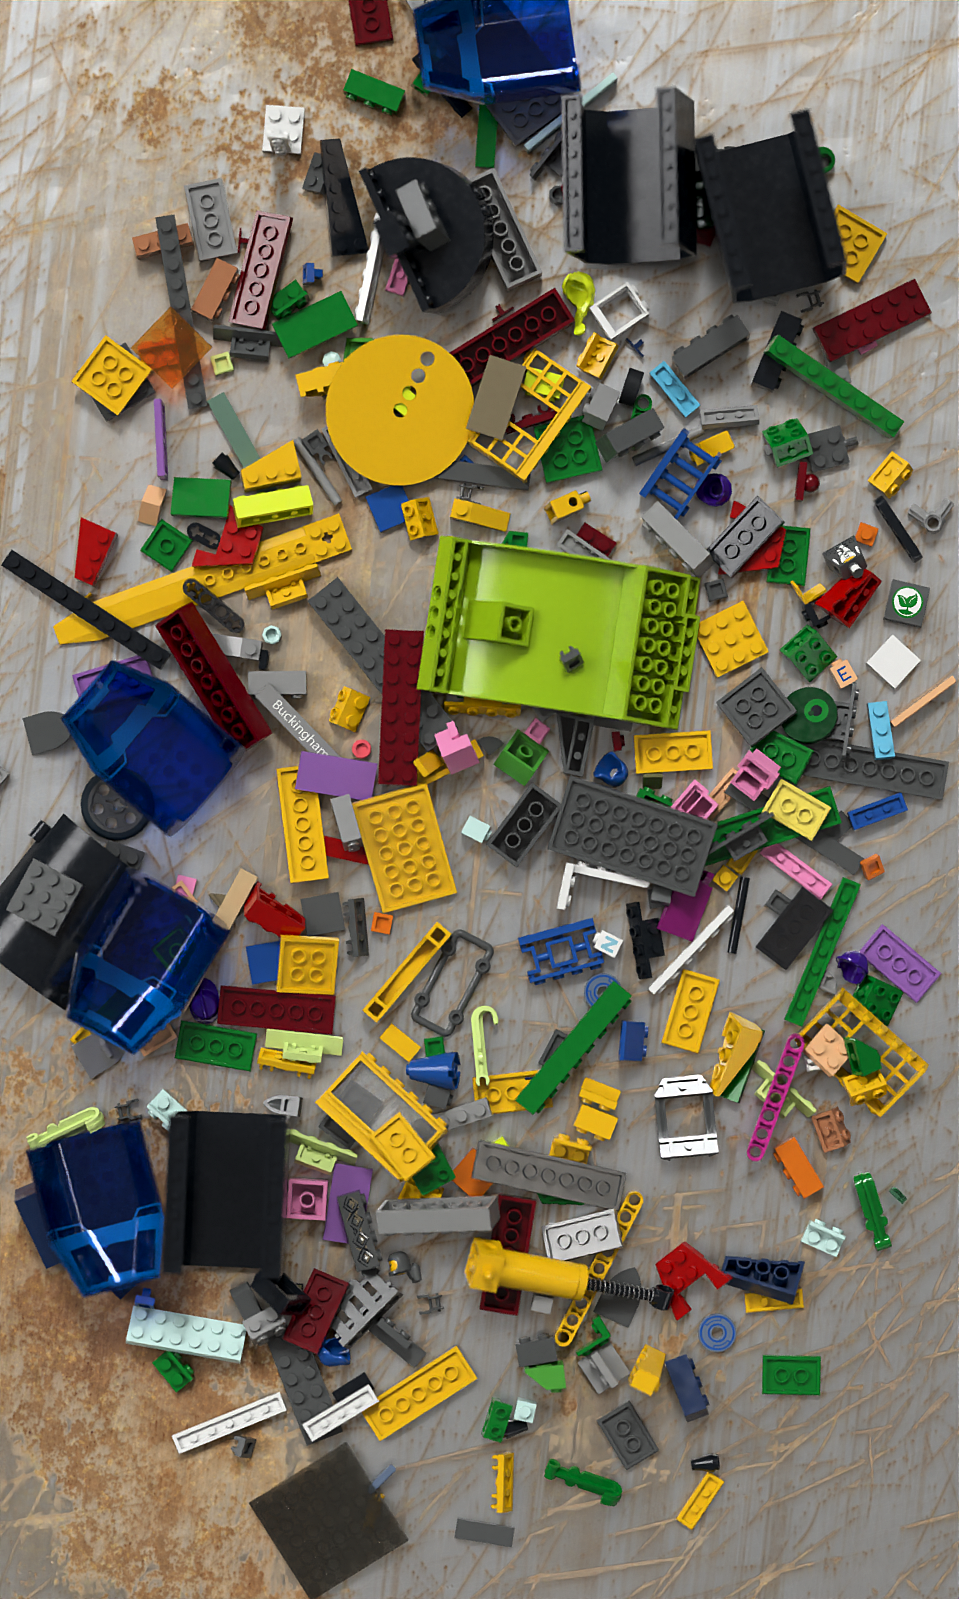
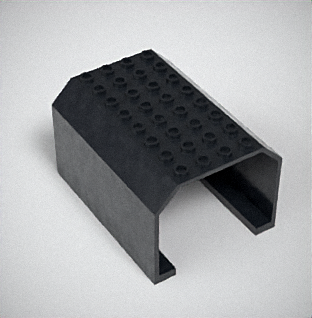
[562,86,697,265]
[694,109,847,303]
[162,1111,291,1279]

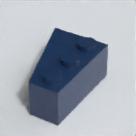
[665,1354,709,1423]

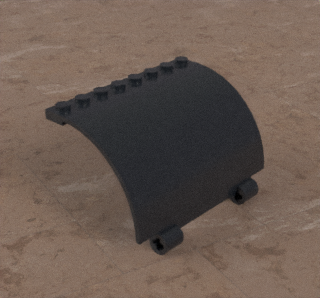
[0,814,160,1010]

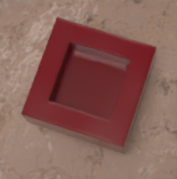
[611,731,625,752]

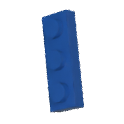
[847,792,908,831]

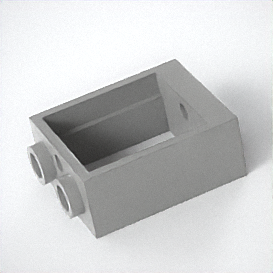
[331,794,363,852]

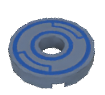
[584,973,621,1007]
[698,1313,737,1352]

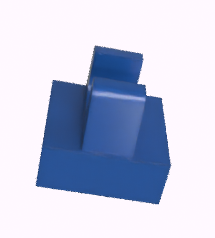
[303,263,323,285]
[134,1287,155,1309]

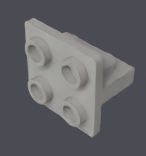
[242,1306,288,1346]
[578,1341,630,1394]

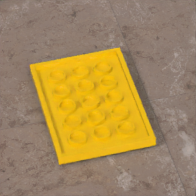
[352,782,457,913]

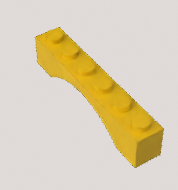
[362,921,452,1022]

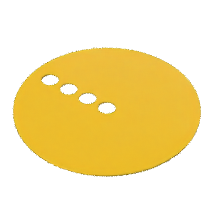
[325,334,474,485]

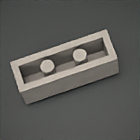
[248,671,307,699]

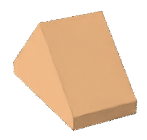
[138,484,167,526]

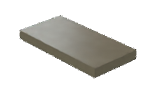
[466,355,526,441]

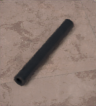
[727,877,750,954]

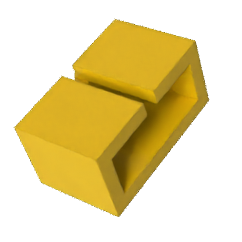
[573,1103,618,1141]

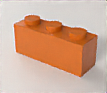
[773,1136,824,1199]

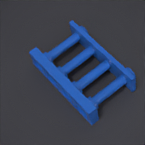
[639,428,722,519]

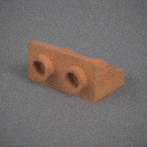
[811,1106,851,1153]

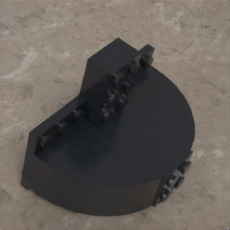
[359,157,494,314]

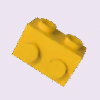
[576,332,619,380]
[329,686,371,732]
[578,1077,621,1111]

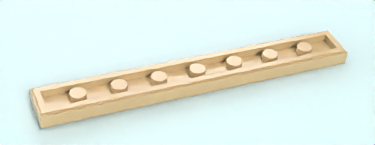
[170,868,258,1013]

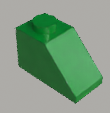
[843,1037,882,1077]

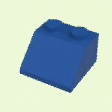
[618,1020,648,1061]

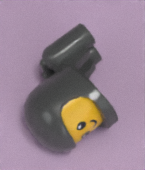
[388,1251,422,1283]

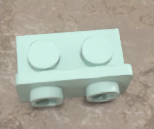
[147,1089,188,1131]
[801,1219,846,1257]

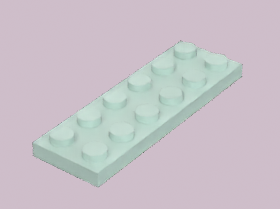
[126,1305,246,1363]

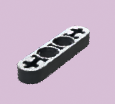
[873,495,923,563]
[183,578,244,633]

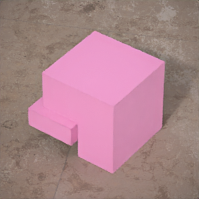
[434,721,480,775]
[730,749,781,801]
[671,779,719,819]

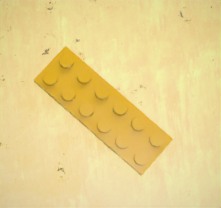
[276,766,329,884]
[361,1345,477,1441]

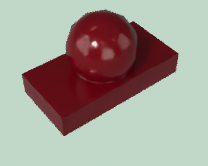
[794,462,820,502]

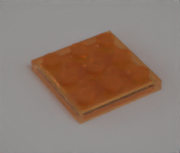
[131,306,213,389]

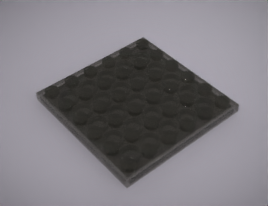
[249,1442,409,1599]

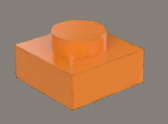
[855,522,879,547]
[860,854,885,881]
[371,912,393,934]

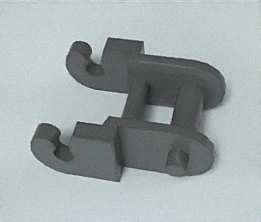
[796,289,824,313]
[456,483,484,504]
[115,1099,142,1121]
[417,1293,444,1315]

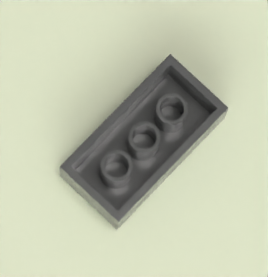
[672,314,750,379]
[486,783,561,867]

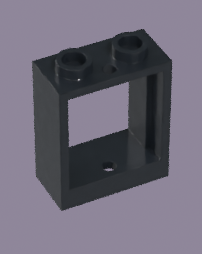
[250,1271,312,1315]

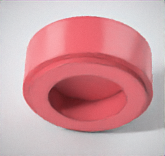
[352,739,371,759]

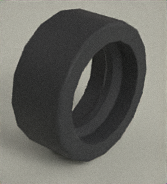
[619,368,644,407]

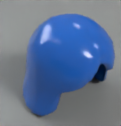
[593,752,628,787]
[318,1337,351,1367]

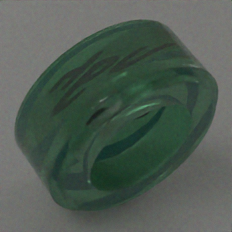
[889,1186,907,1205]

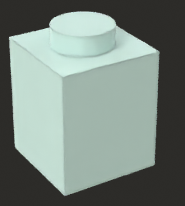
[461,816,492,843]
[513,1397,537,1423]

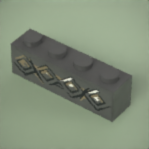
[337,1190,383,1272]

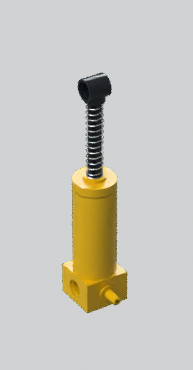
[464,1237,674,1311]

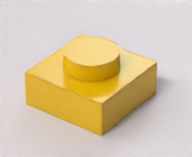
[712,864,739,891]

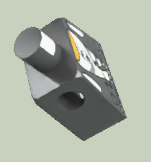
[822,535,867,580]

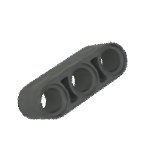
[230,1281,263,1321]

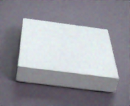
[866,634,921,689]

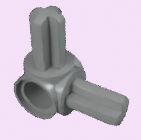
[908,498,954,533]

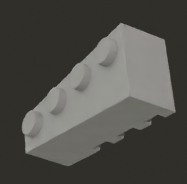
[641,501,715,578]

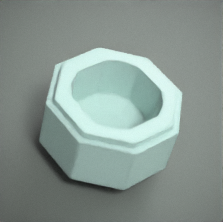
[322,351,341,367]
[262,625,282,645]

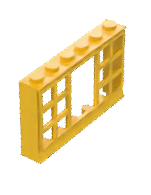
[468,348,591,483]
[794,987,929,1117]

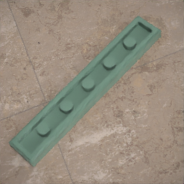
[207,392,277,493]

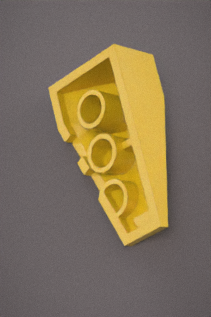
[710,1012,763,1097]

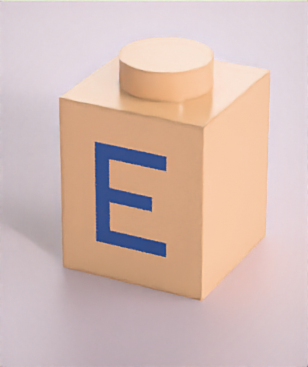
[828,658,858,689]

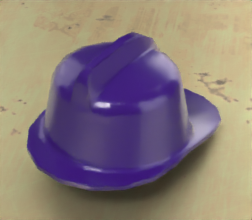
[189,978,219,1024]

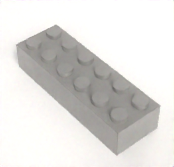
[469,168,542,292]
[376,1196,500,1236]

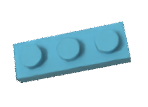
[649,361,700,418]
[867,701,895,760]

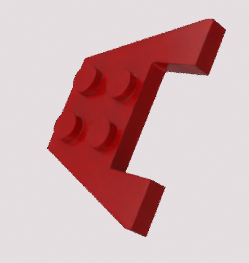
[718,501,787,575]
[192,505,264,568]
[655,1242,732,1321]

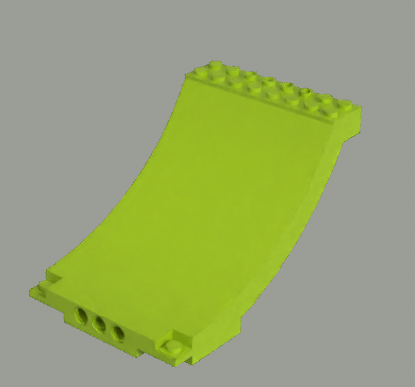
[417,536,701,730]

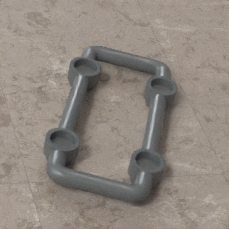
[411,929,494,1037]

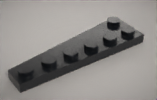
[320,138,369,257]

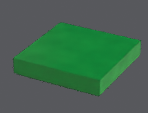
[140,519,193,572]

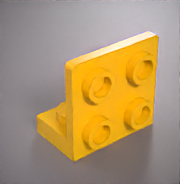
[549,1133,592,1164]

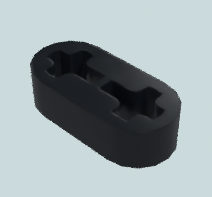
[187,522,221,549]

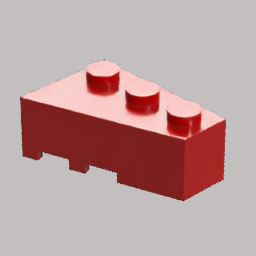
[74,517,118,587]
[815,569,882,629]
[244,881,305,939]

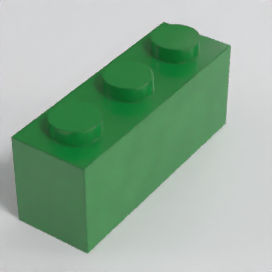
[343,69,405,116]

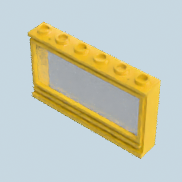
[315,1051,448,1182]

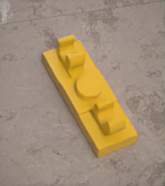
[257,1048,317,1079]
[491,1452,514,1513]

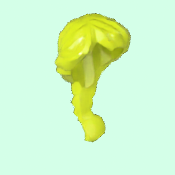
[562,271,595,336]

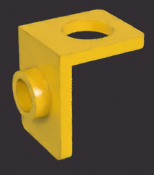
[790,580,827,605]

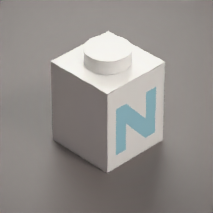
[592,930,623,958]

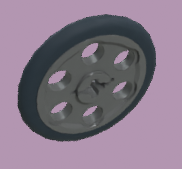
[80,768,154,841]

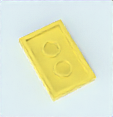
[762,779,831,841]

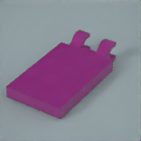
[657,870,714,942]

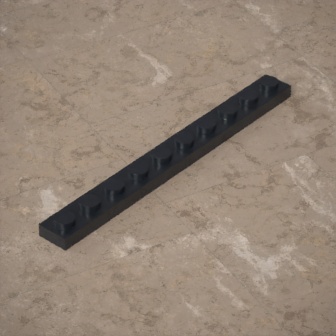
[1,549,171,670]

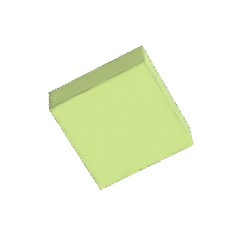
[210,352,234,376]

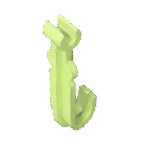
[471,1006,498,1086]
[26,1107,105,1154]

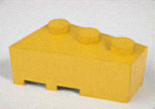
[296,358,346,397]
[240,440,302,493]
[628,1344,666,1396]

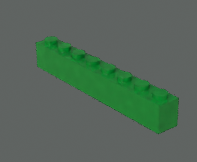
[763,335,904,439]
[515,980,632,1115]

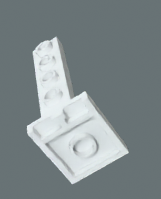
[262,105,305,155]
[557,862,650,910]

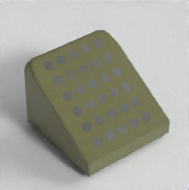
[643,773,663,789]

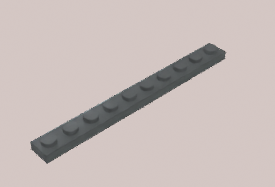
[155,214,208,409]

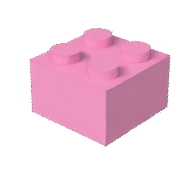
[286,1178,328,1221]

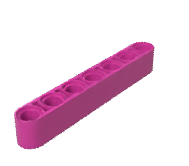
[747,1033,804,1161]

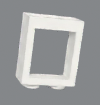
[589,282,650,341]

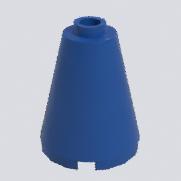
[406,1052,460,1090]

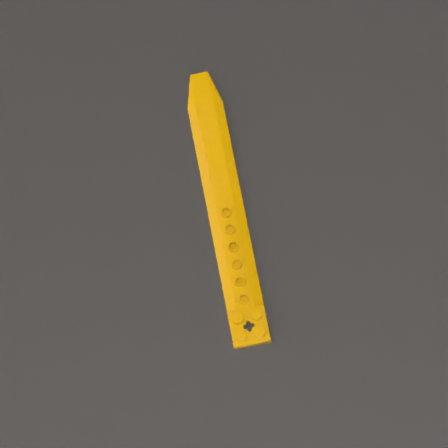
[53,513,352,645]

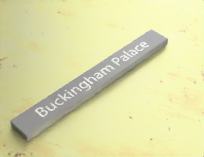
[255,683,376,801]

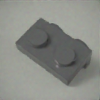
[302,152,325,196]

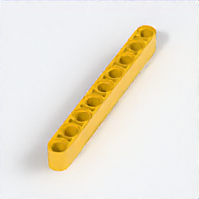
[555,1190,643,1347]

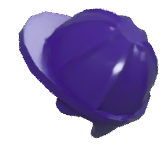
[696,473,732,507]
[836,951,869,984]

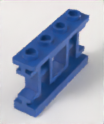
[518,918,605,985]

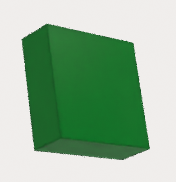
[424,1036,445,1057]

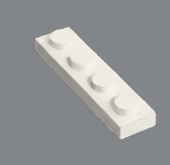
[302,1384,379,1441]

